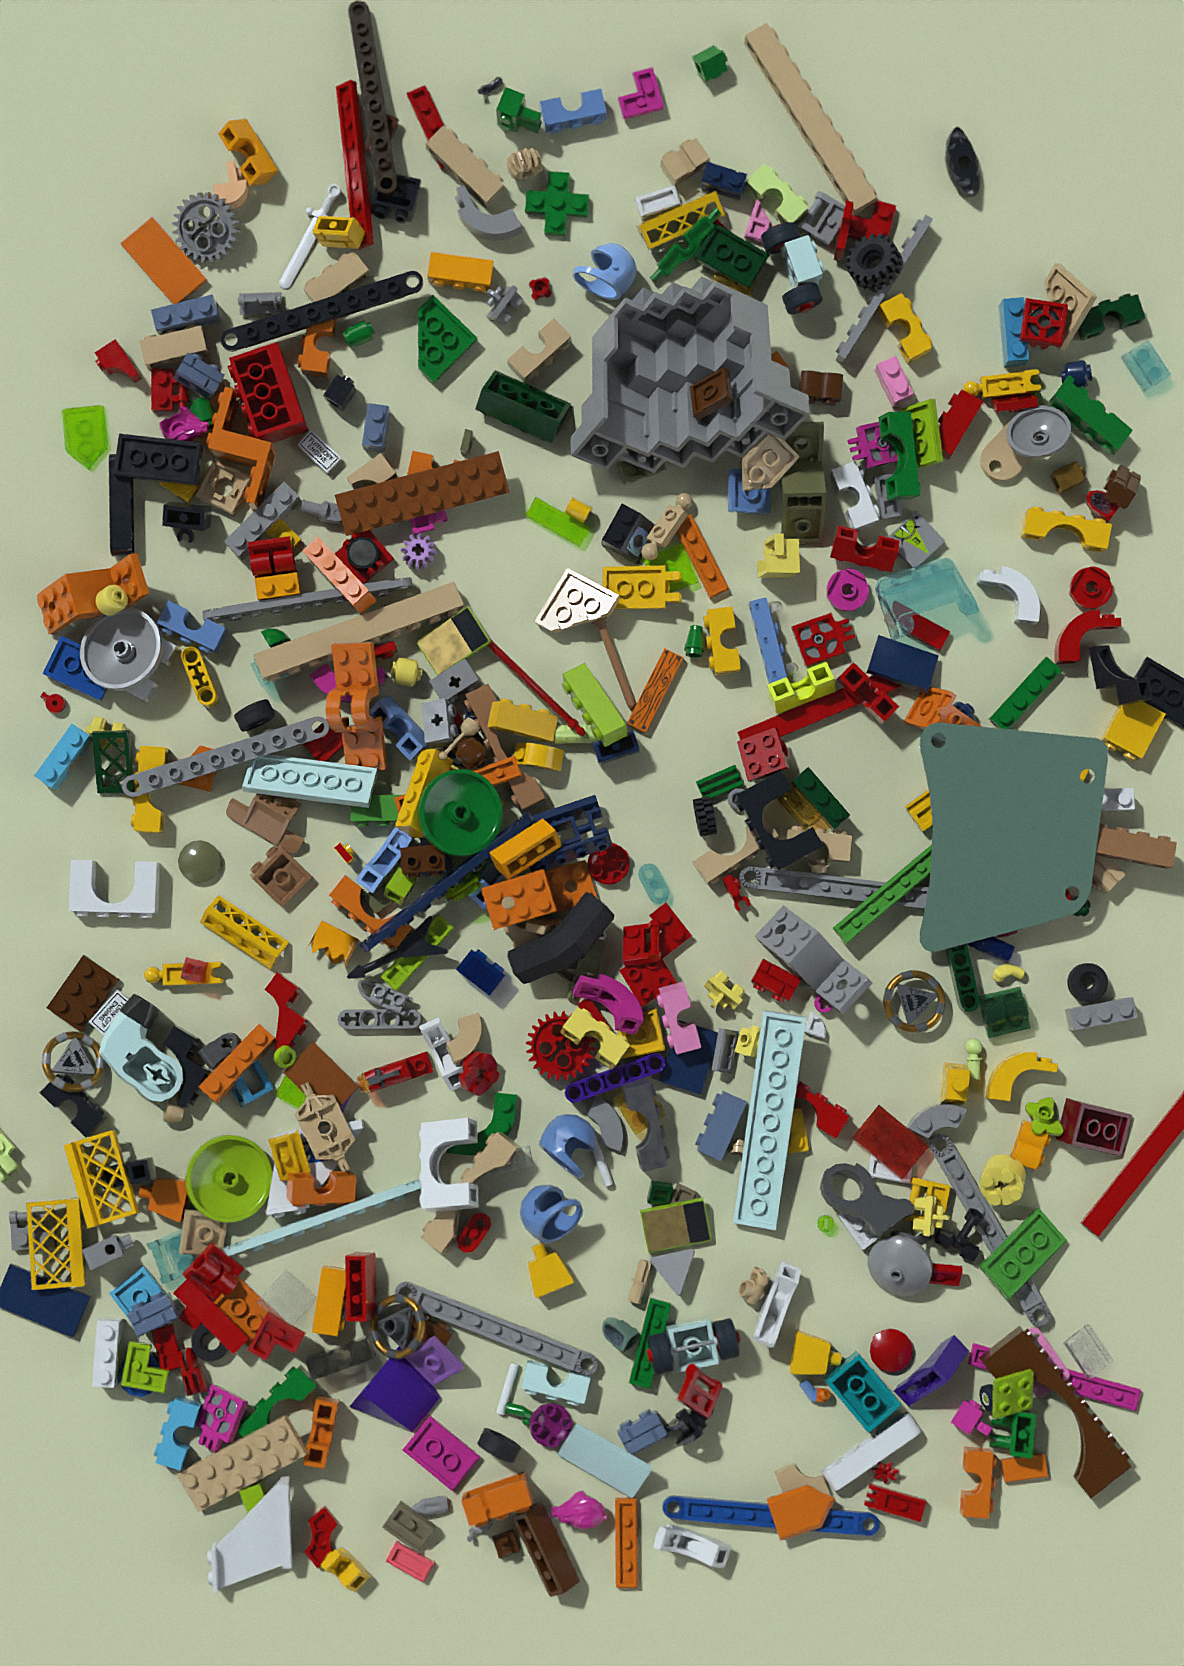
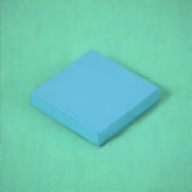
[109,1266,166,1319]

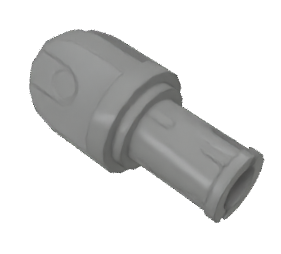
[300,499,342,525]

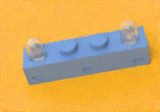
[749,597,798,684]

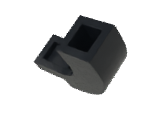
[99,1157,157,1190]

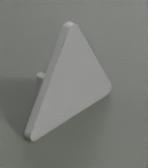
[650,1249,695,1295]

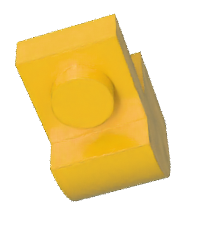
[514,743,564,771]
[321,1547,371,1592]

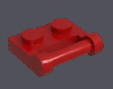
[623,920,661,966]
[677,1364,722,1419]

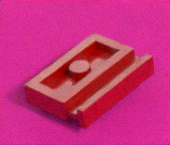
[303,719,343,762]

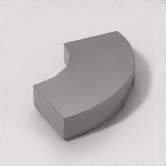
[588,1096,623,1151]

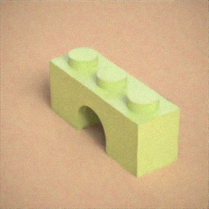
[745,164,808,224]

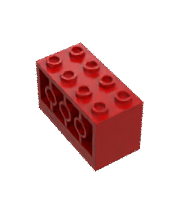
[227,342,309,444]

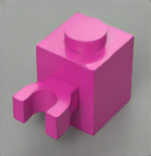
[951,1399,993,1436]

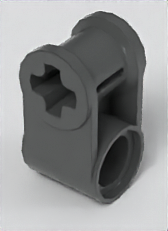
[197,1032,240,1069]

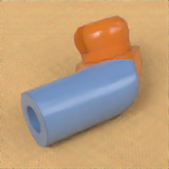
[799,1378,831,1403]

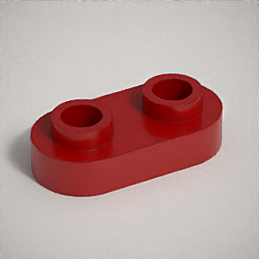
[457,1212,491,1253]

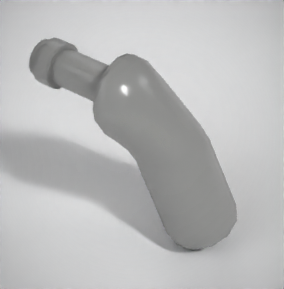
[467,1519,493,1542]

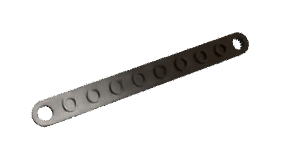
[348,0,398,197]

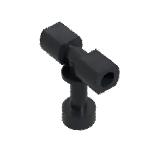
[934,1208,984,1262]

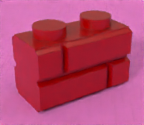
[750,959,801,1003]

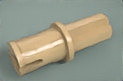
[628,1259,652,1304]

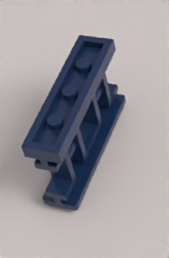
[518,795,613,873]

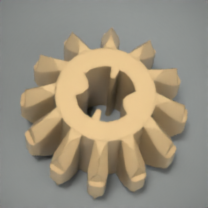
[507,148,543,181]

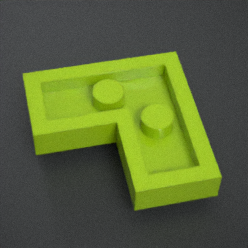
[121,1341,169,1393]

